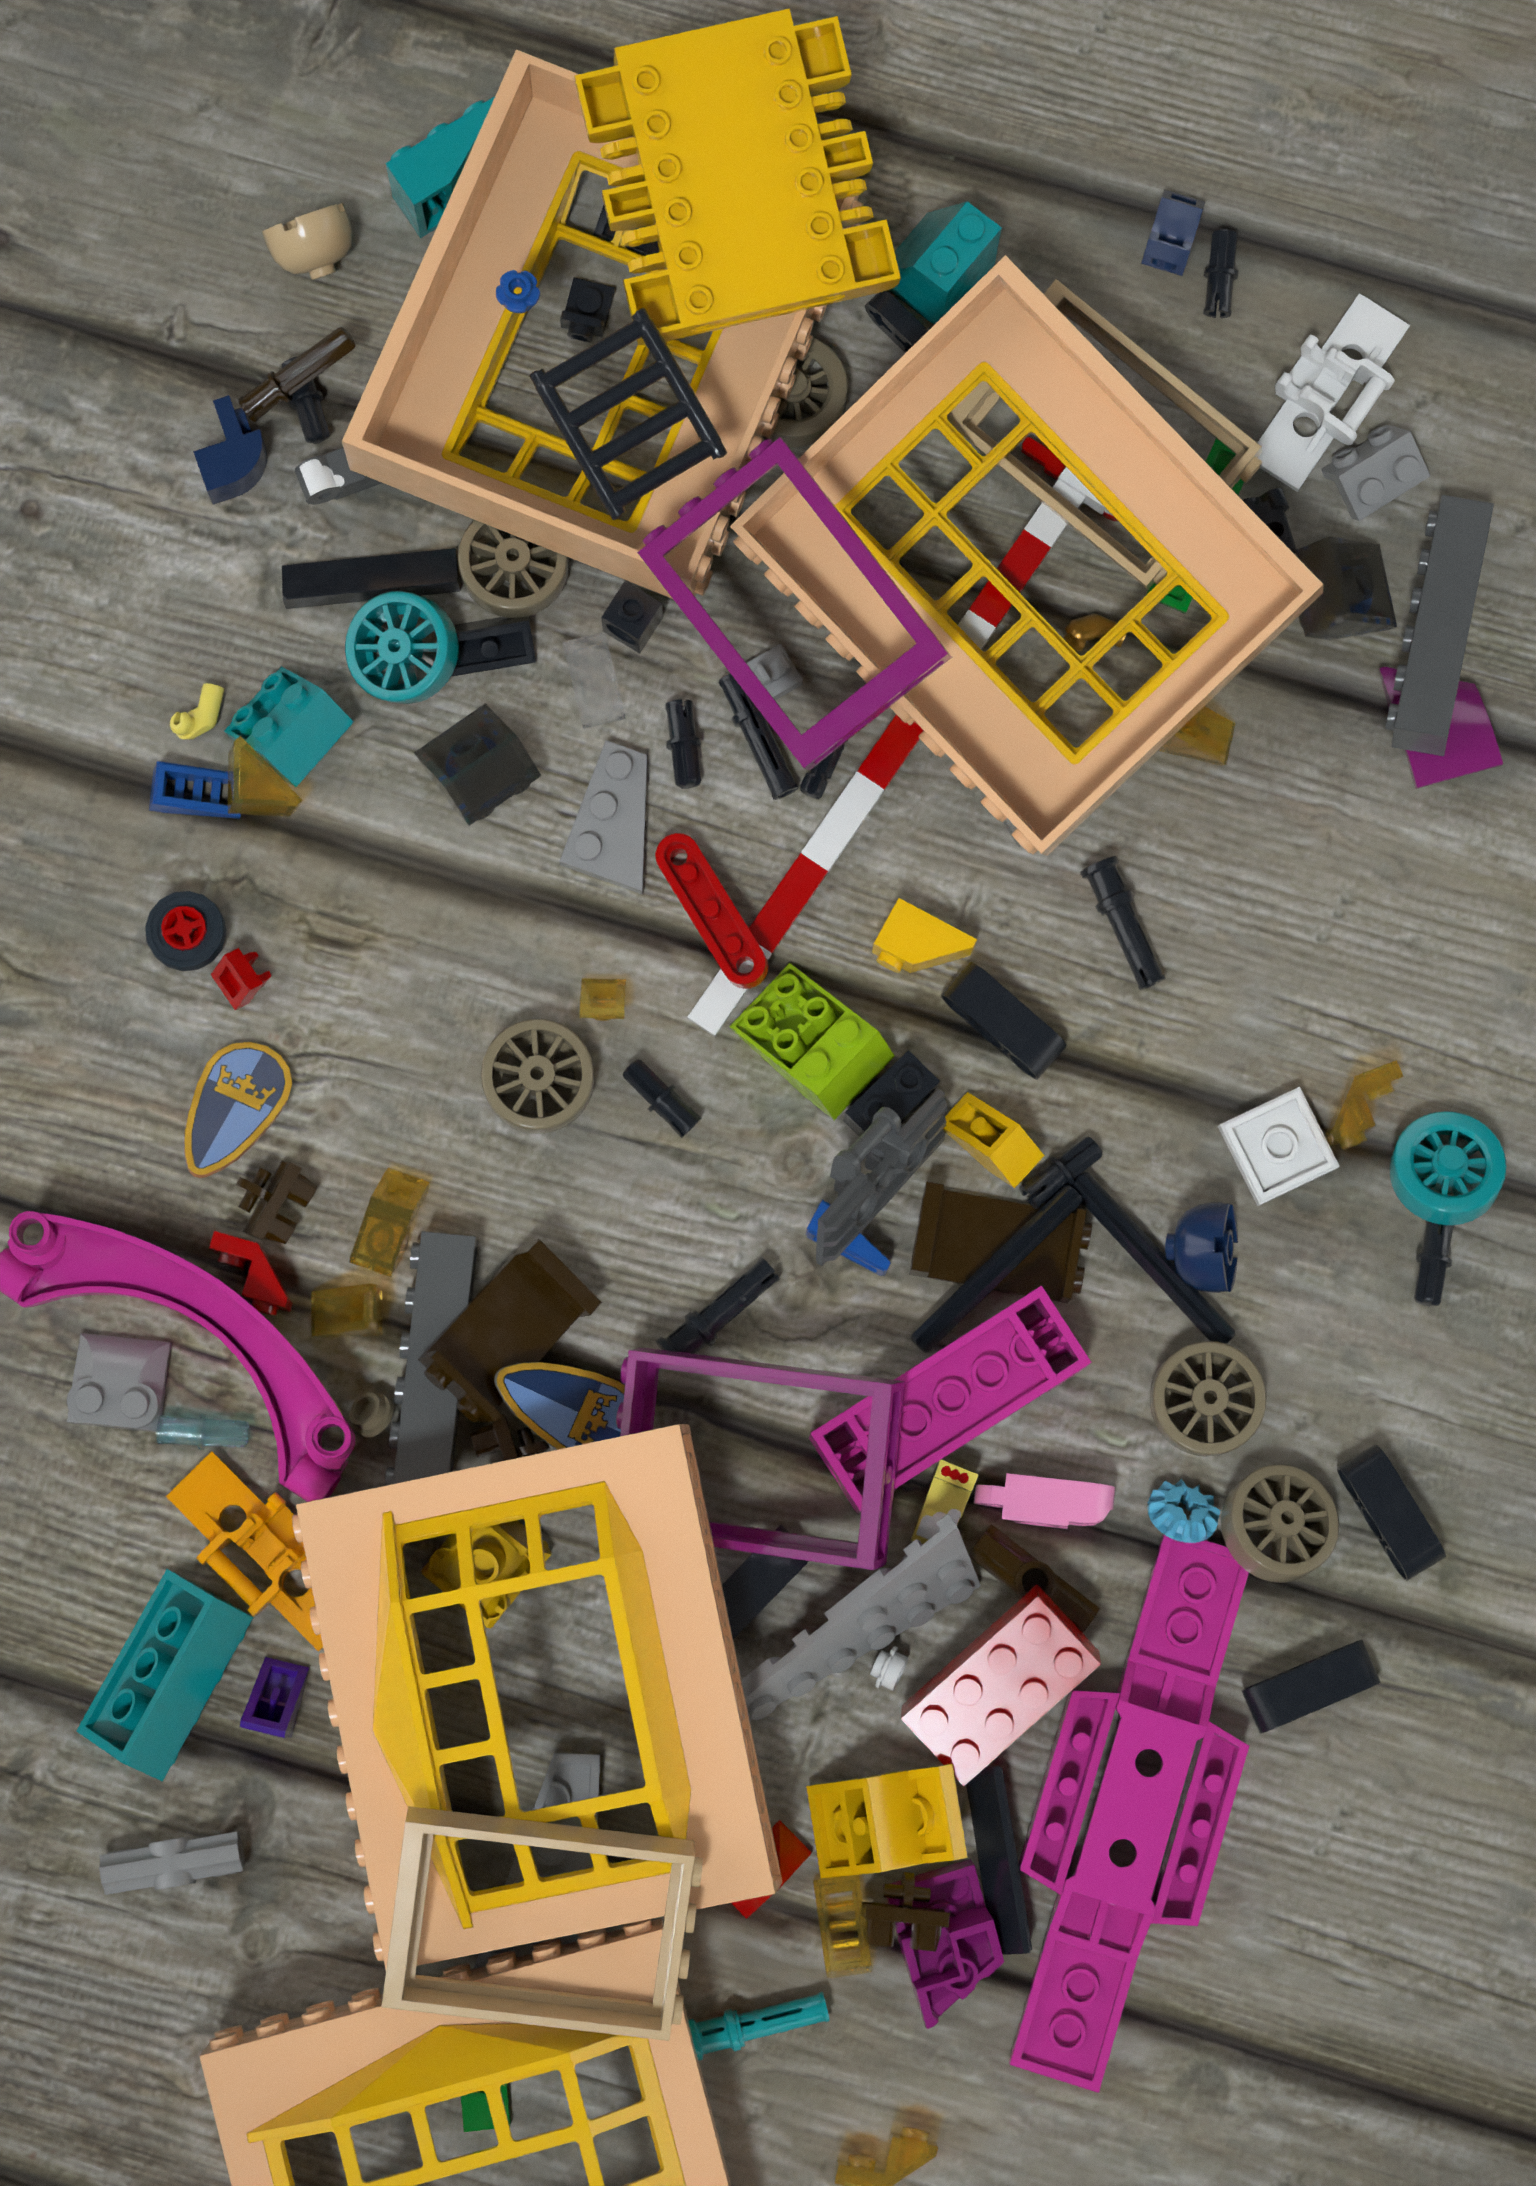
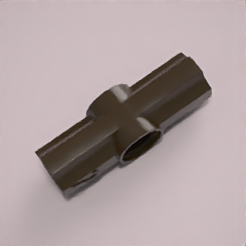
[968,1524,1100,1633]

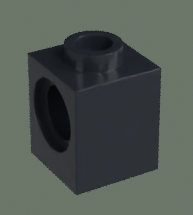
[601,581,663,654]

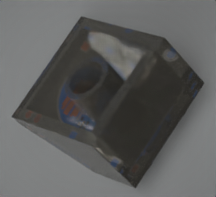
[1292,536,1397,640]
[414,703,541,826]

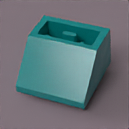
[224,666,354,787]

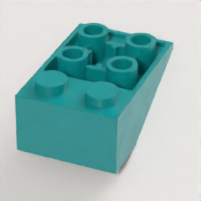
[385,96,495,239]

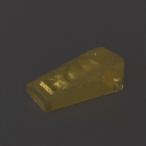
[813,1875,873,1978]

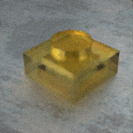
[580,978,626,1021]

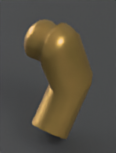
[1063,614,1127,651]

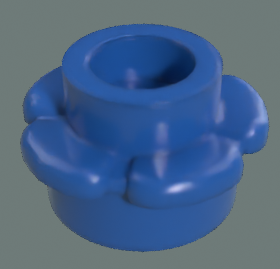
[496,270,540,313]

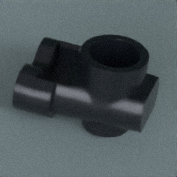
[1242,488,1297,554]

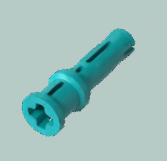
[688,1992,830,2061]

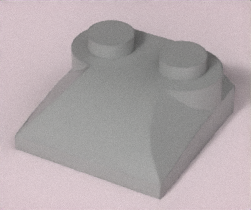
[67,1333,172,1433]

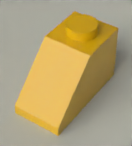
[872,898,977,973]
[943,1092,1045,1188]

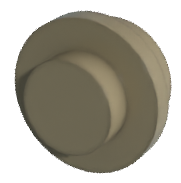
[350,1392,393,1437]

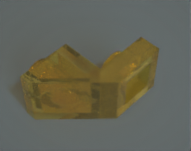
[1325,1060,1404,1150]
[349,1168,429,1277]
[833,2126,938,2186]

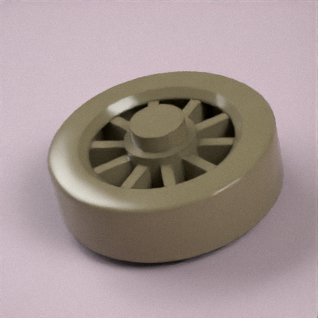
[763,338,848,447]
[458,520,569,618]
[481,1019,594,1134]
[1150,1341,1266,1457]
[1221,1464,1339,1583]

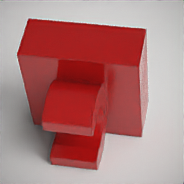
[211,948,272,1010]

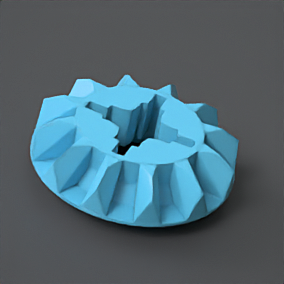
[1147,1479,1221,1543]

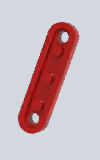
[655,833,768,989]

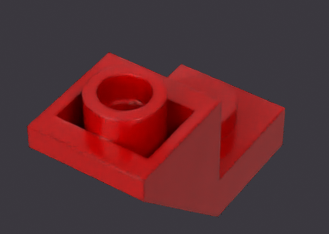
[209,1231,293,1316]

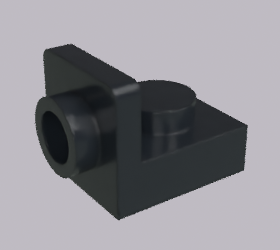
[560,277,615,343]

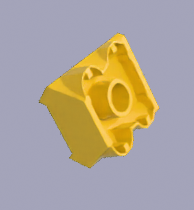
[421,1520,552,1629]

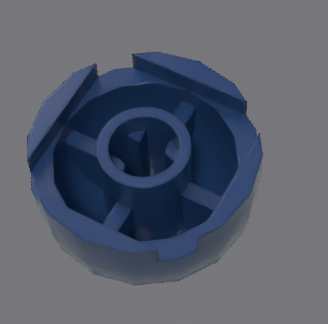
[1165,1202,1238,1293]

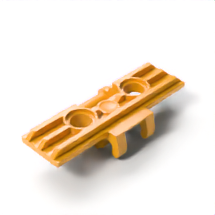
[166,1451,323,1652]

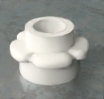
[870,1646,909,1691]

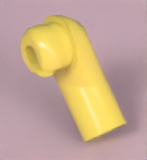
[170,683,224,740]

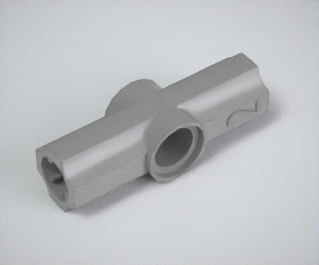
[99,1831,245,1895]

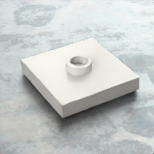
[1218,1087,1340,1206]

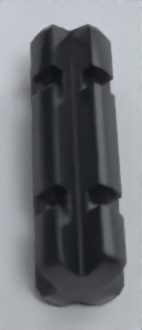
[800,740,848,799]

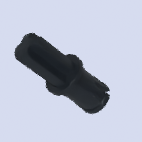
[1203,229,1238,318]
[281,356,330,444]
[665,699,701,789]
[623,1059,702,1138]
[1019,1136,1103,1209]
[1414,1221,1455,1307]

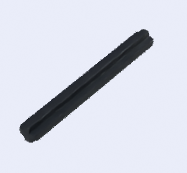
[1071,1172,1236,1344]
[911,1185,1083,1353]

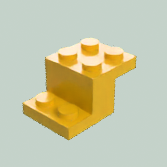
[806,1764,968,1878]

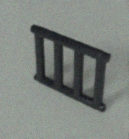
[529,308,727,520]

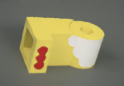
[911,1460,978,1544]

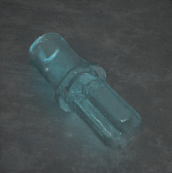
[157,1414,250,1450]

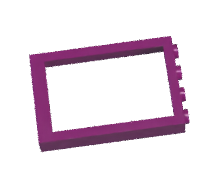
[637,437,952,770]
[616,1348,905,1570]

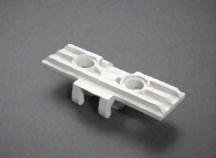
[1257,293,1410,492]

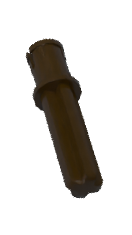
[238,327,356,422]

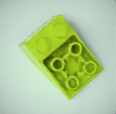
[729,963,895,1120]

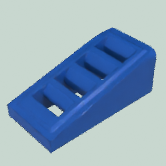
[149,761,245,819]
[805,1199,891,1277]

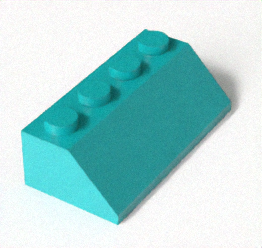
[76,1569,254,1782]

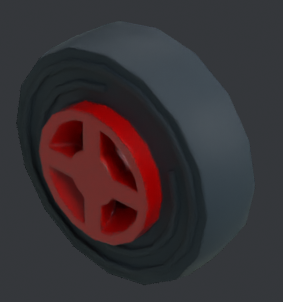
[145,891,226,971]

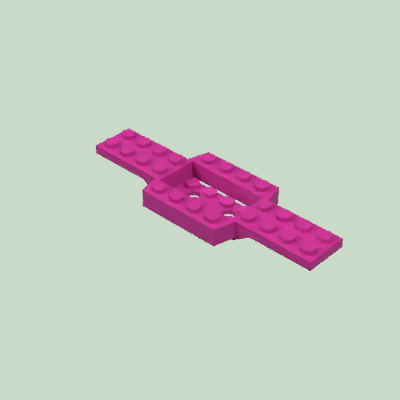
[1008,1534,1249,2093]

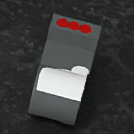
[295,447,382,505]

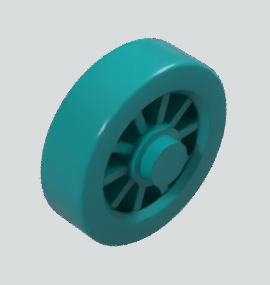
[345,591,458,704]
[1389,1111,1507,1225]

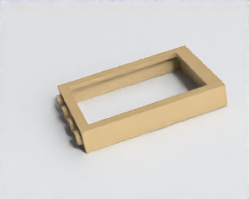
[947,279,1263,590]
[382,1806,703,2041]

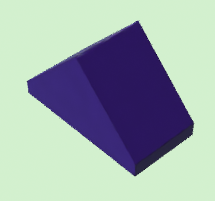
[240,1657,309,1738]

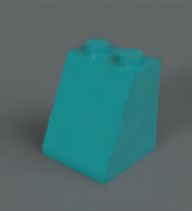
[889,201,1002,325]

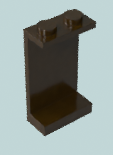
[909,1181,1092,1304]
[418,1239,602,1423]

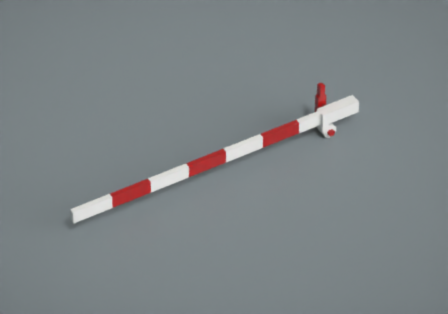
[687,437,1118,1037]

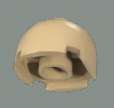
[262,203,352,280]

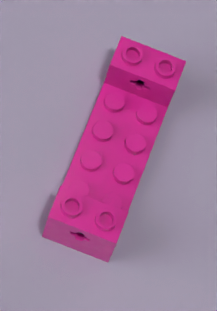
[809,1286,1092,1515]

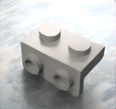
[1321,425,1431,521]

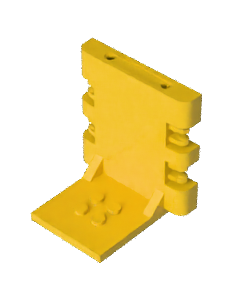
[574,8,901,345]

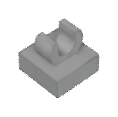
[747,644,803,700]

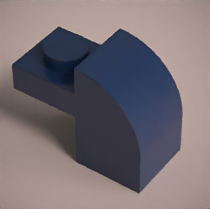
[1141,189,1205,276]
[193,395,267,505]

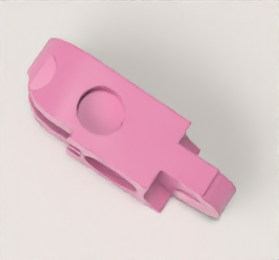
[974,1473,1115,1529]

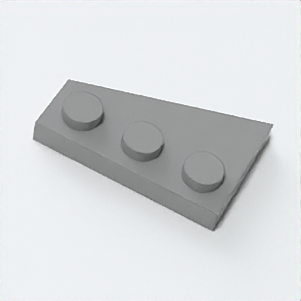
[559,740,647,895]

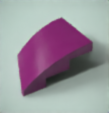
[1378,667,1503,789]
[883,1859,1004,2029]

